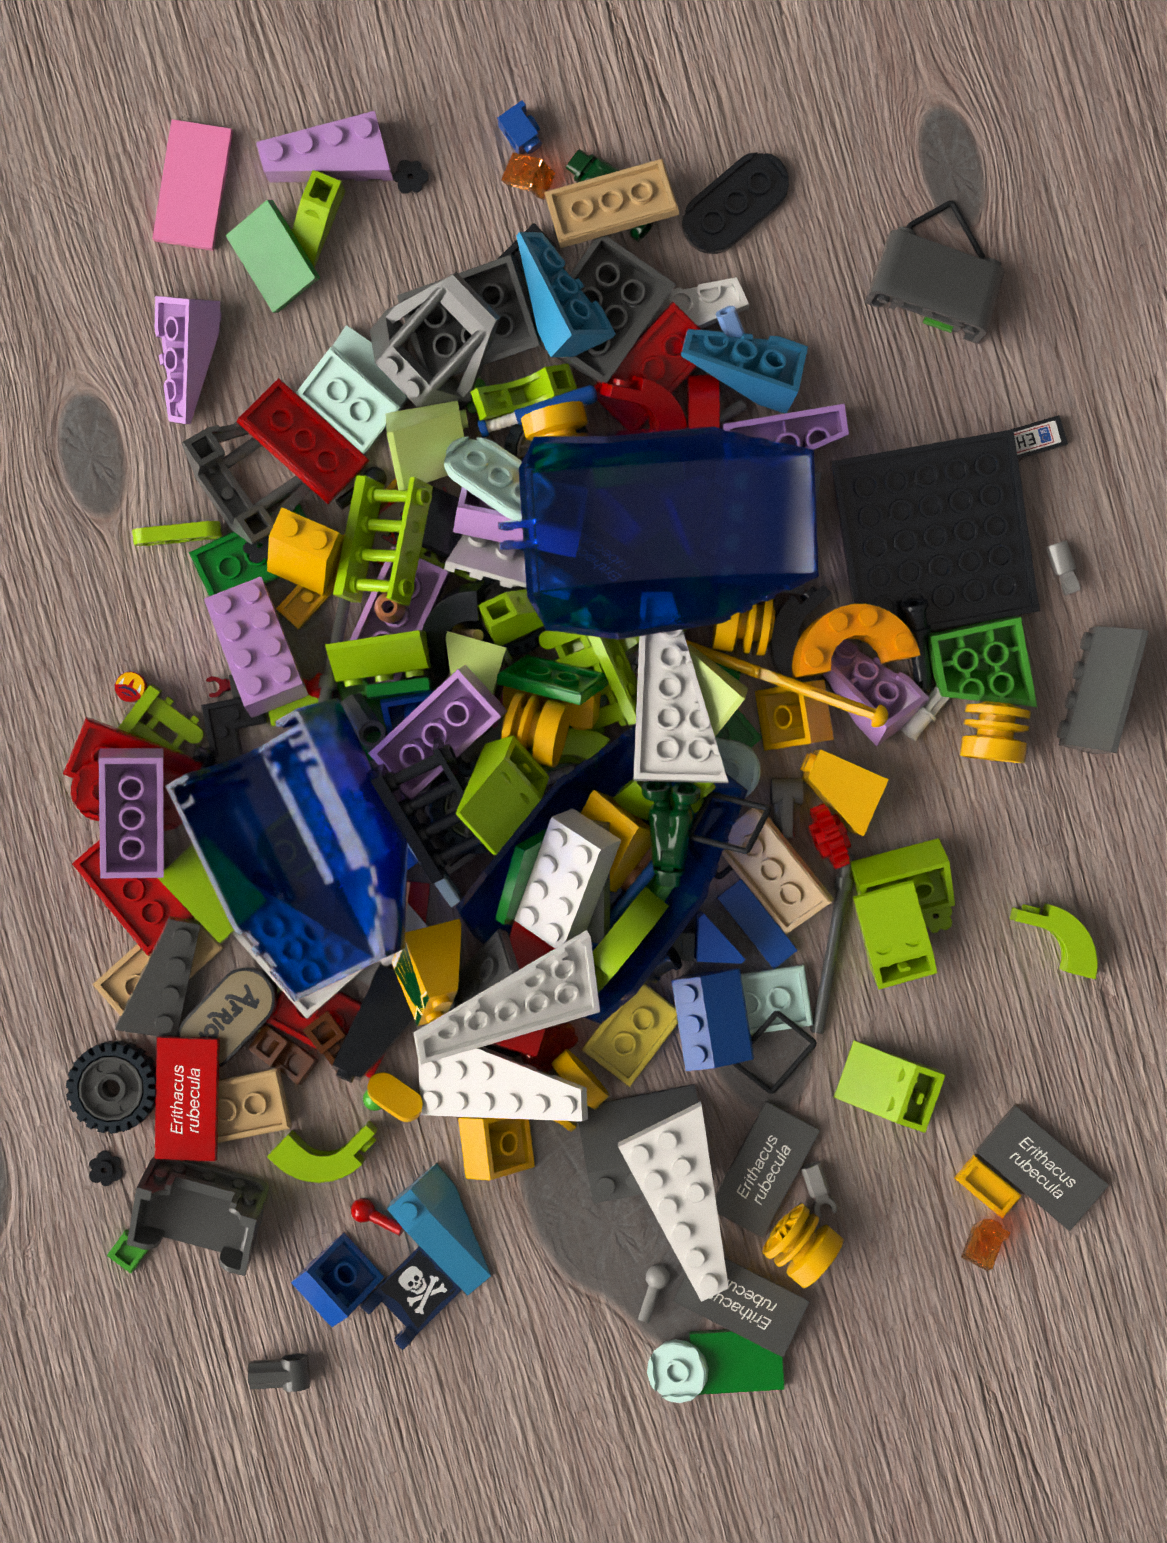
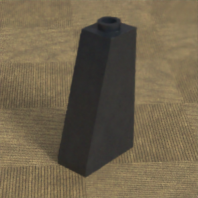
[332,965,415,1083]

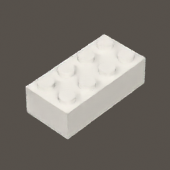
[514,809,621,948]

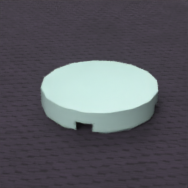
[647,1339,708,1403]

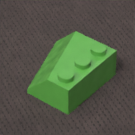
[927,616,1038,707]

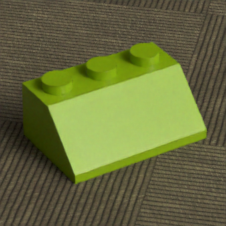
[325,630,431,687]
[850,838,955,914]

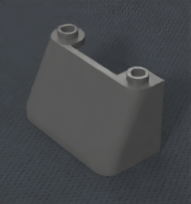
[864,227,1005,344]
[127,1156,269,1276]

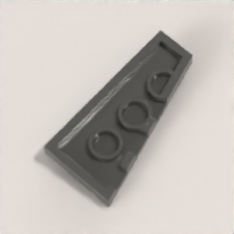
[115,916,200,1037]

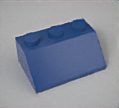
[671,968,754,1071]

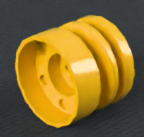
[521,401,596,472]
[712,587,775,656]
[501,692,571,768]
[960,701,1031,763]
[543,1049,610,1132]
[762,1203,844,1288]

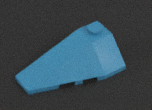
[516,232,616,357]
[681,329,808,414]
[387,1163,491,1296]

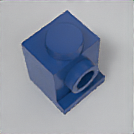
[497,100,542,157]

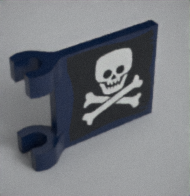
[360,1246,462,1350]

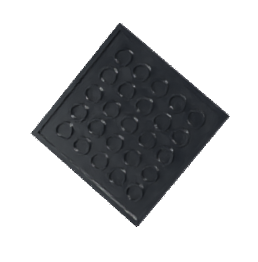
[830,429,1040,643]

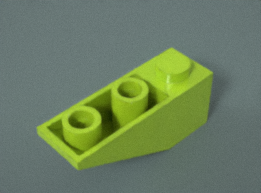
[292,170,346,268]
[478,589,580,646]

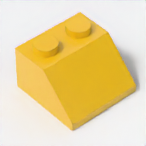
[755,680,834,751]
[458,1117,535,1180]

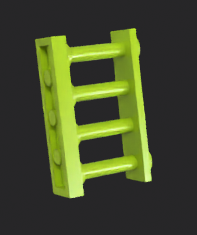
[333,475,433,606]

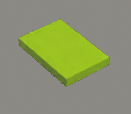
[158,835,266,944]

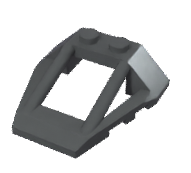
[370,272,500,410]
[182,421,311,545]

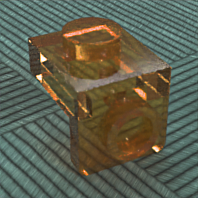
[501,152,555,199]
[961,1219,1010,1271]

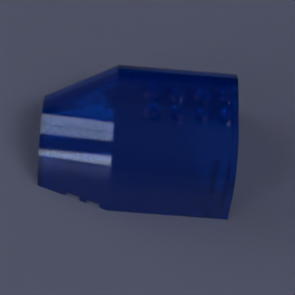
[166,699,408,1002]

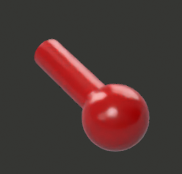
[351,1198,404,1236]

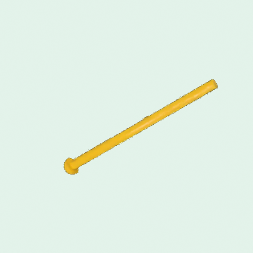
[686,640,889,727]

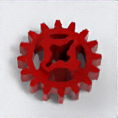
[808,803,851,869]

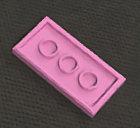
[152,119,233,251]

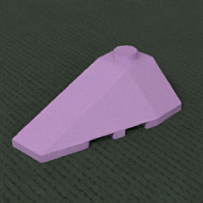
[154,296,221,424]
[823,639,929,746]

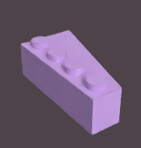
[256,111,394,182]
[720,404,849,474]

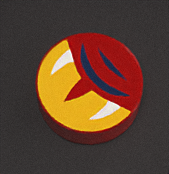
[115,672,147,702]

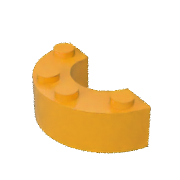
[792,604,920,679]

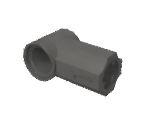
[338,692,388,752]
[770,778,803,837]
[248,1353,310,1392]

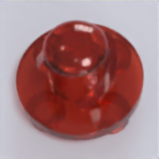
[521,1021,578,1072]

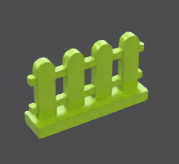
[539,600,638,734]
[118,683,204,754]

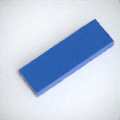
[717,879,798,969]

